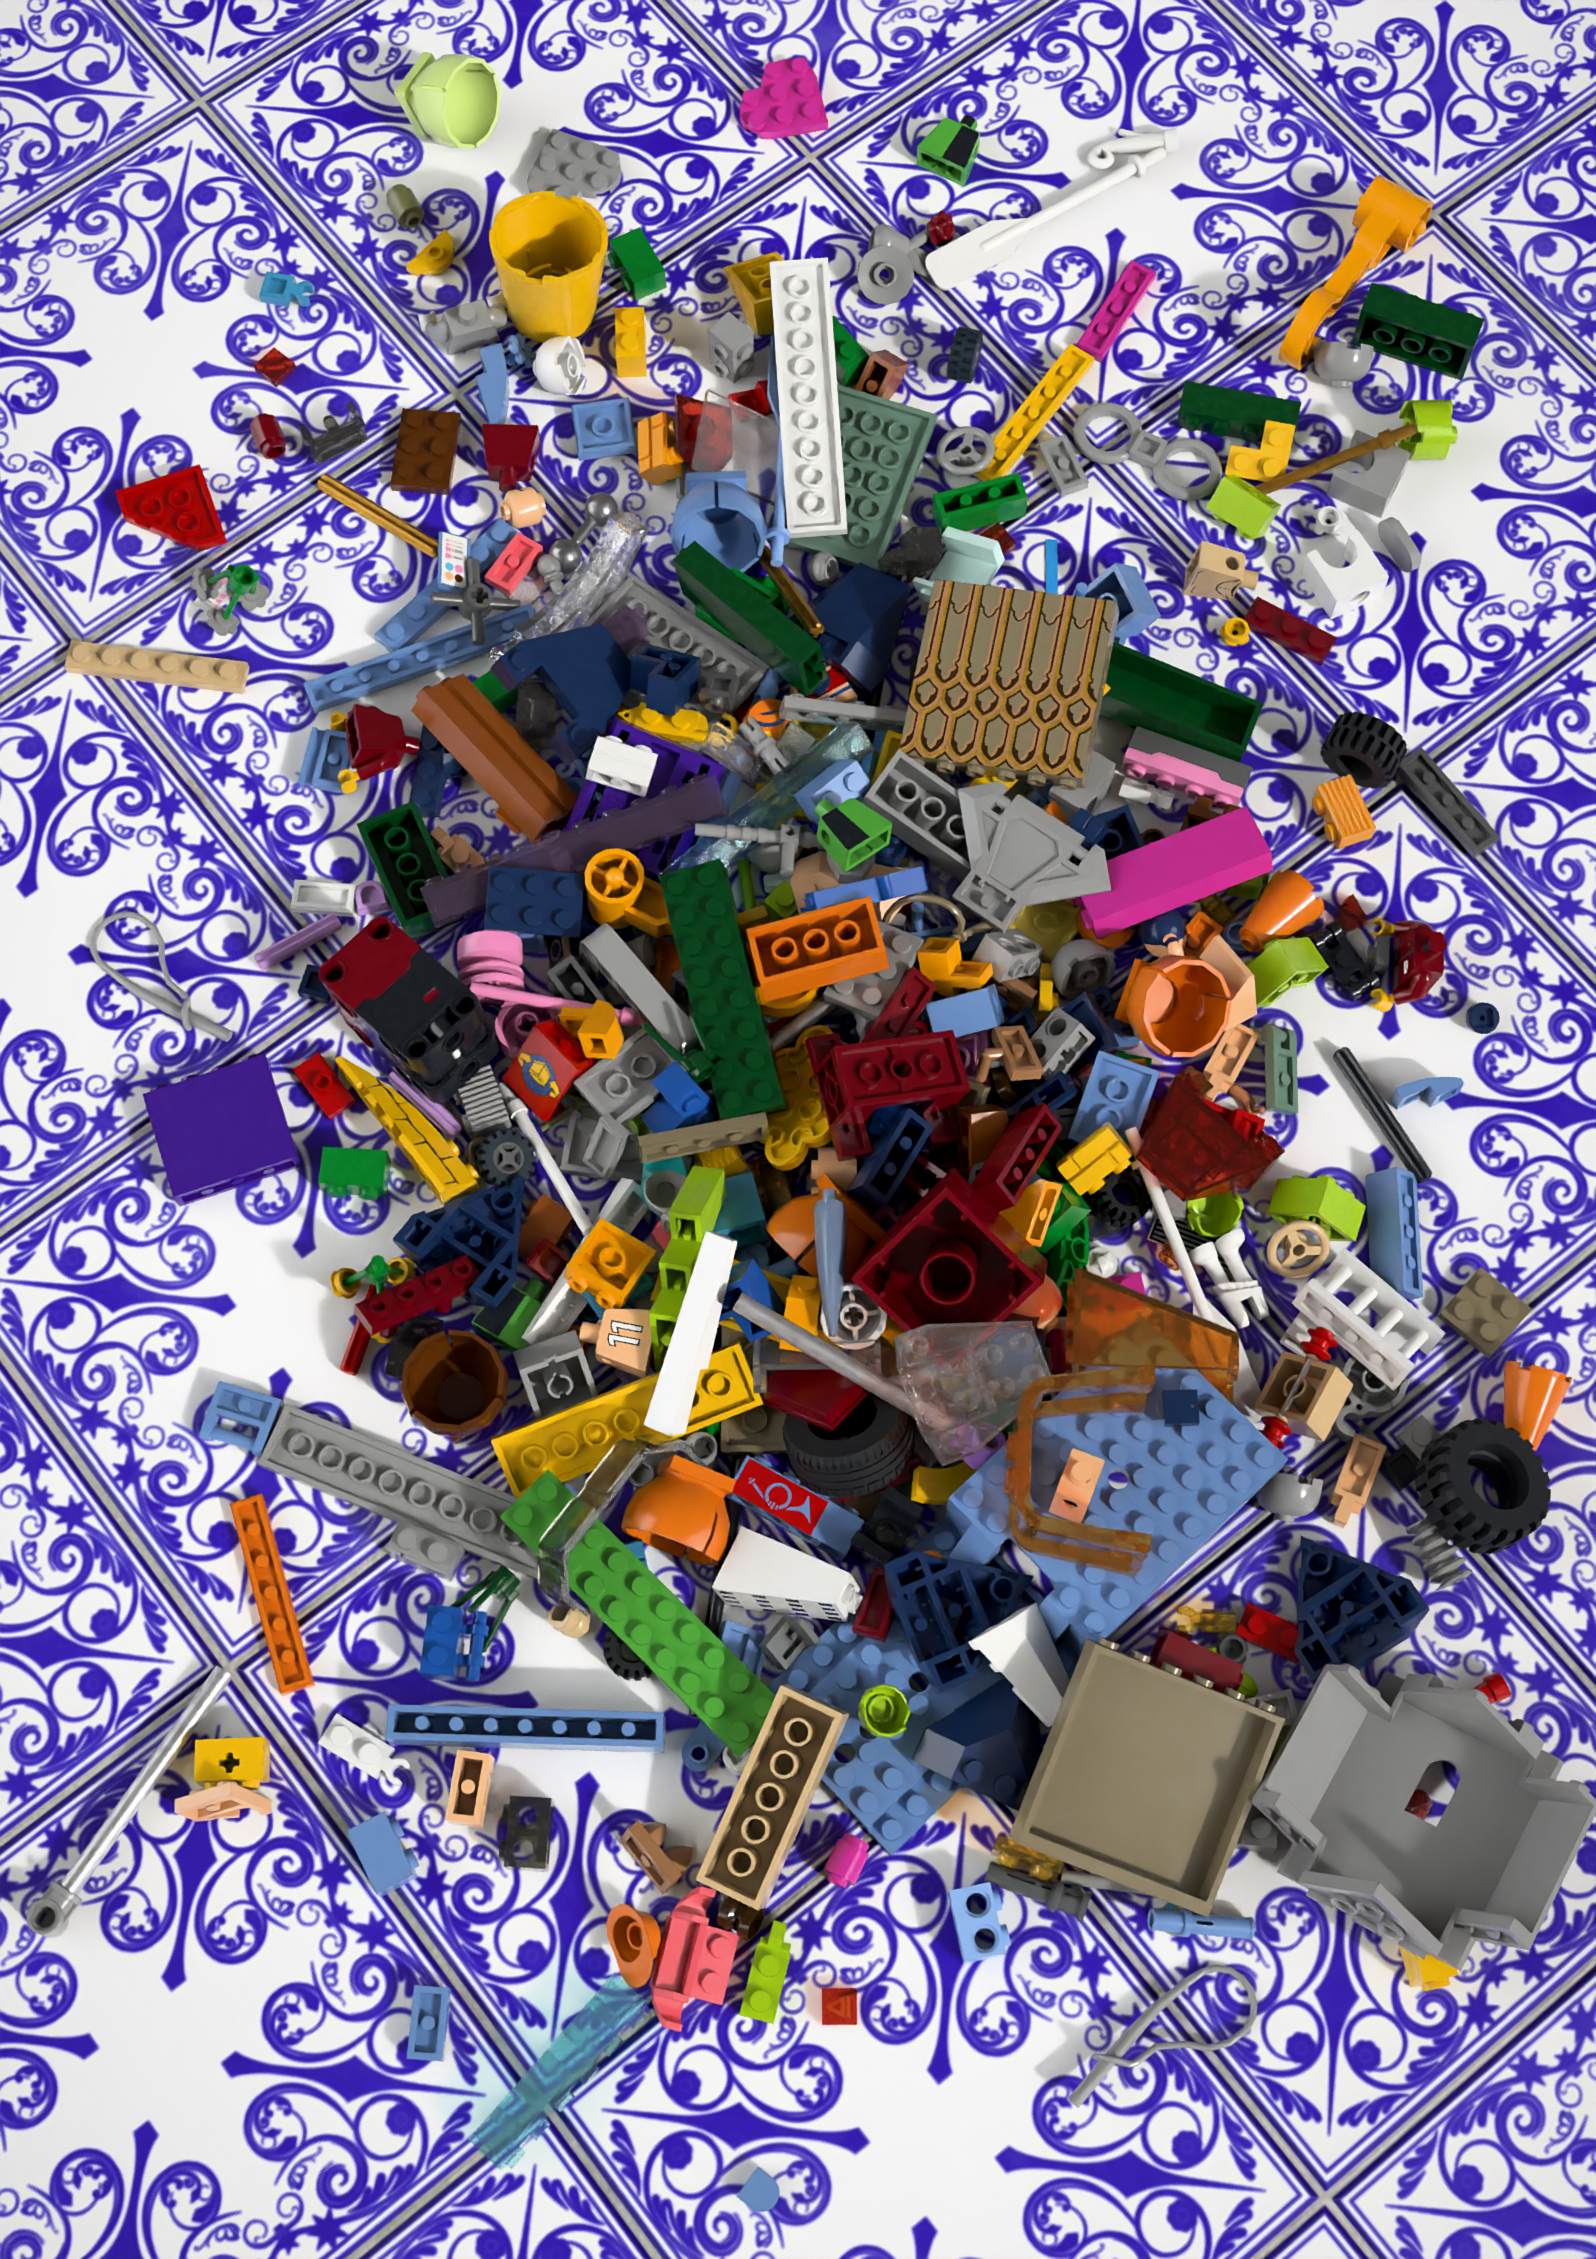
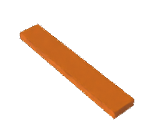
[230,1493,315,1696]

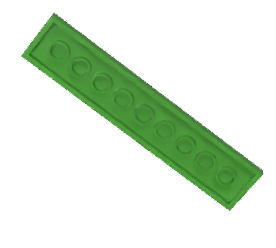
[500,1469,776,1758]

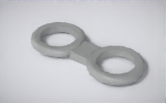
[1073,402,1223,501]

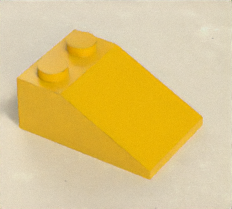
[724,251,785,335]

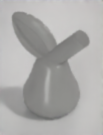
[868,224,930,278]

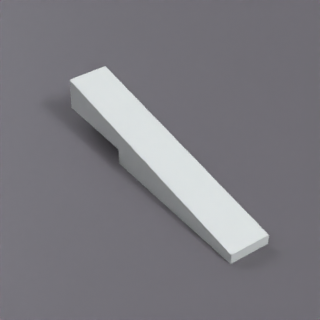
[521,1178,648,1345]
[644,1231,737,1436]

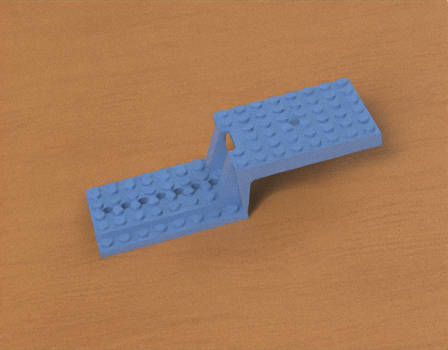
[767,1316,1288,1856]

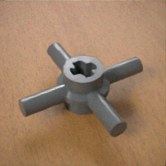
[430,558,521,646]

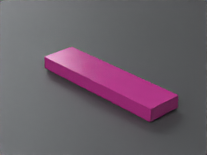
[1076,260,1156,363]

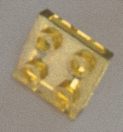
[991,1835,1064,1882]

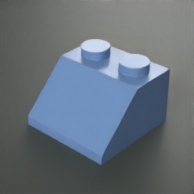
[1085,562,1161,638]

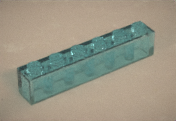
[468,1972,648,2170]

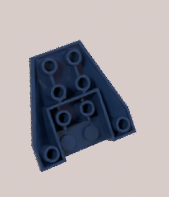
[789,563,911,695]

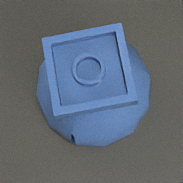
[670,470,767,572]

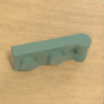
[1260,1024,1298,1116]

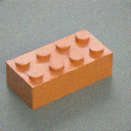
[746,896,890,1002]

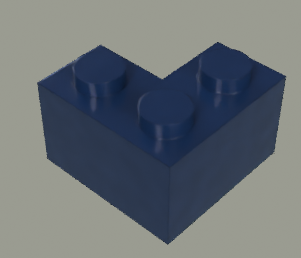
[630,643,700,715]

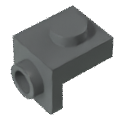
[759,1616,820,1670]

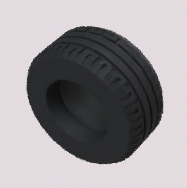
[782,1391,916,1498]

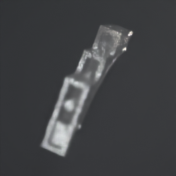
[487,512,649,663]

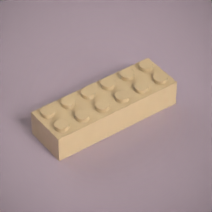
[695,1684,850,1910]

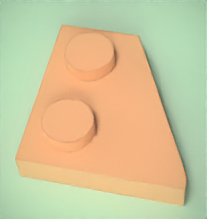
[175,1781,271,1822]

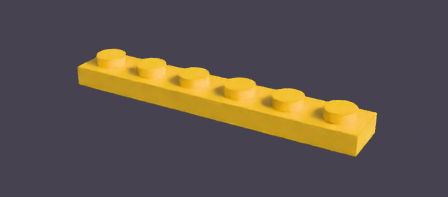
[973,343,1095,481]

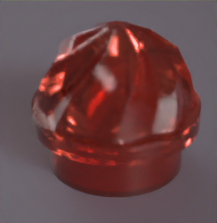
[1405,1789,1432,1820]

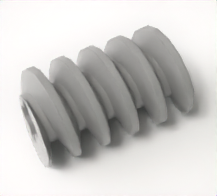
[1406,1518,1472,1591]

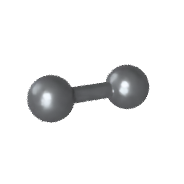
[549,492,618,573]

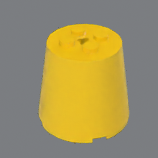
[489,191,608,343]

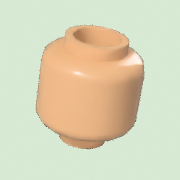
[500,487,546,529]

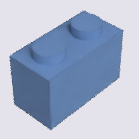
[794,758,872,822]
[347,1811,420,1897]

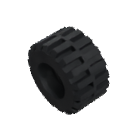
[1320,712,1407,789]

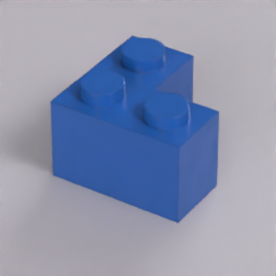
[640,1061,719,1133]
[719,1258,786,1342]

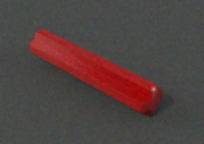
[340,1284,388,1376]

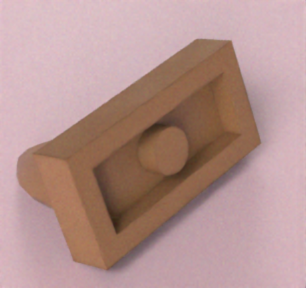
[986,975,1038,1015]
[620,1820,693,1895]

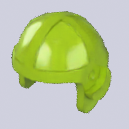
[1186,1181,1244,1238]

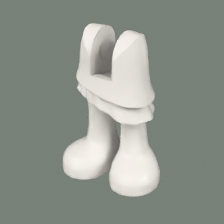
[1188,1228,1269,1329]

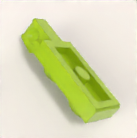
[739,1920,791,2025]

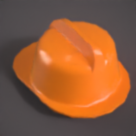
[606,1904,661,1988]

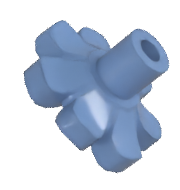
[505,334,536,369]

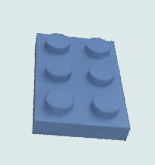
[1067,1050,1160,1160]

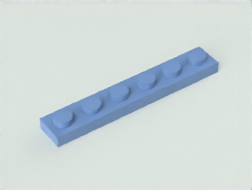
[374,518,517,652]

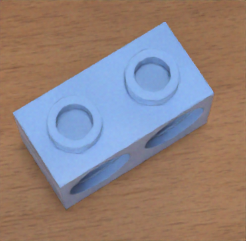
[948,1882,1011,1964]

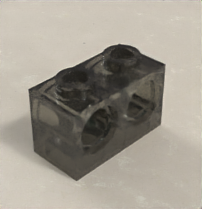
[499,1795,555,1872]

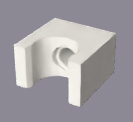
[1301,530,1389,619]

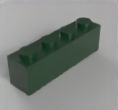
[1176,381,1301,447]

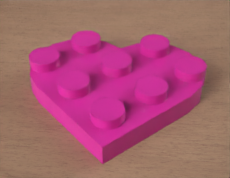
[740,57,828,139]

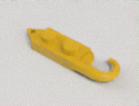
[618,702,739,746]

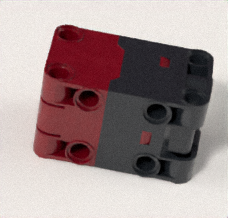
[318,916,500,1104]

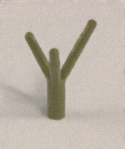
[540,1092,593,1132]

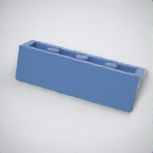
[1365,1166,1423,1300]

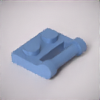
[200,1381,283,1457]

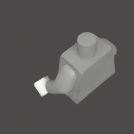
[418,291,507,355]

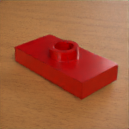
[293,1052,356,1121]

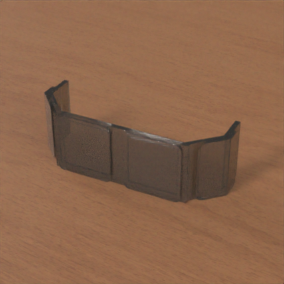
[537,1433,705,1617]

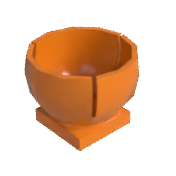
[1114,955,1232,1057]
[765,1172,886,1283]
[621,1455,736,1566]

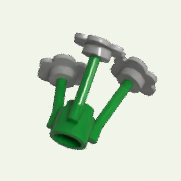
[190,564,269,636]

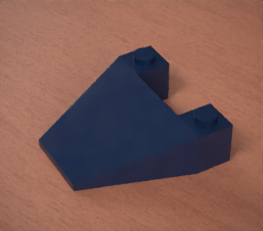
[490,623,631,766]

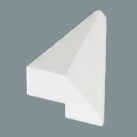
[968,1603,1070,1727]

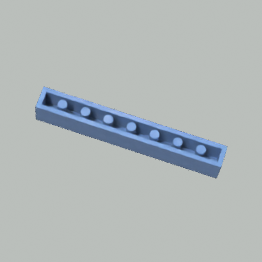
[386,1704,666,1753]

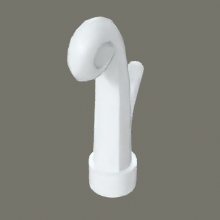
[1088,128,1178,170]

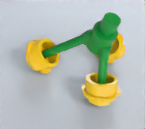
[330,1255,416,1343]

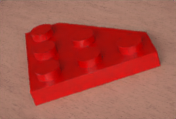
[115,464,227,552]

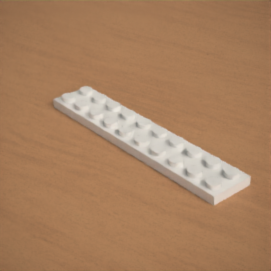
[770,257,848,538]

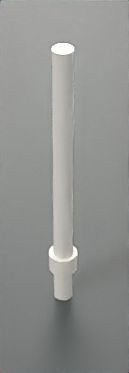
[498,1082,594,1235]

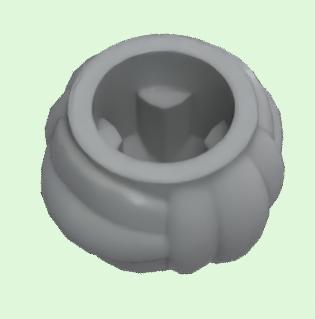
[807,551,839,586]

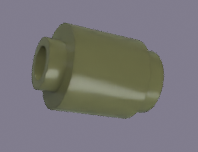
[386,184,424,228]

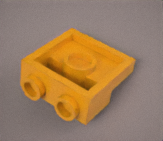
[564,1218,657,1309]

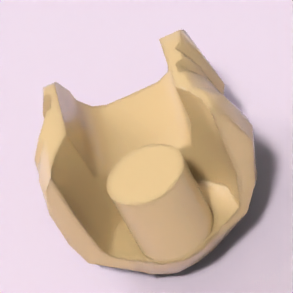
[547,1606,590,1638]

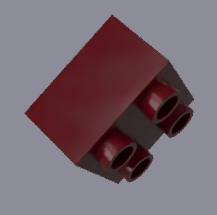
[851,1168,1048,1373]

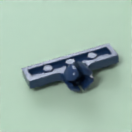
[409,724,469,818]

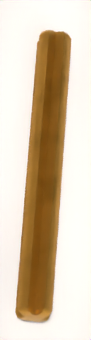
[317,474,439,558]
[758,545,824,638]

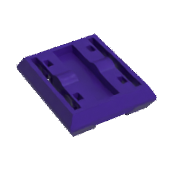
[557,716,727,884]

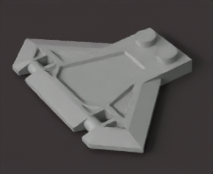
[952,781,1111,934]

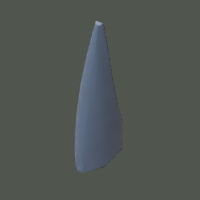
[814,1189,847,1337]

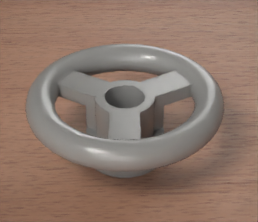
[936,426,995,476]

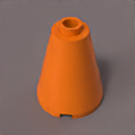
[1239,869,1324,953]
[1503,1361,1572,1451]

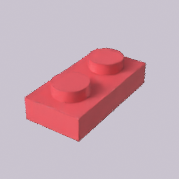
[484,532,543,596]

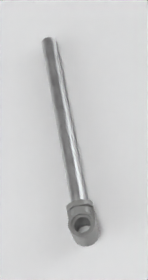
[26,1665,233,1938]

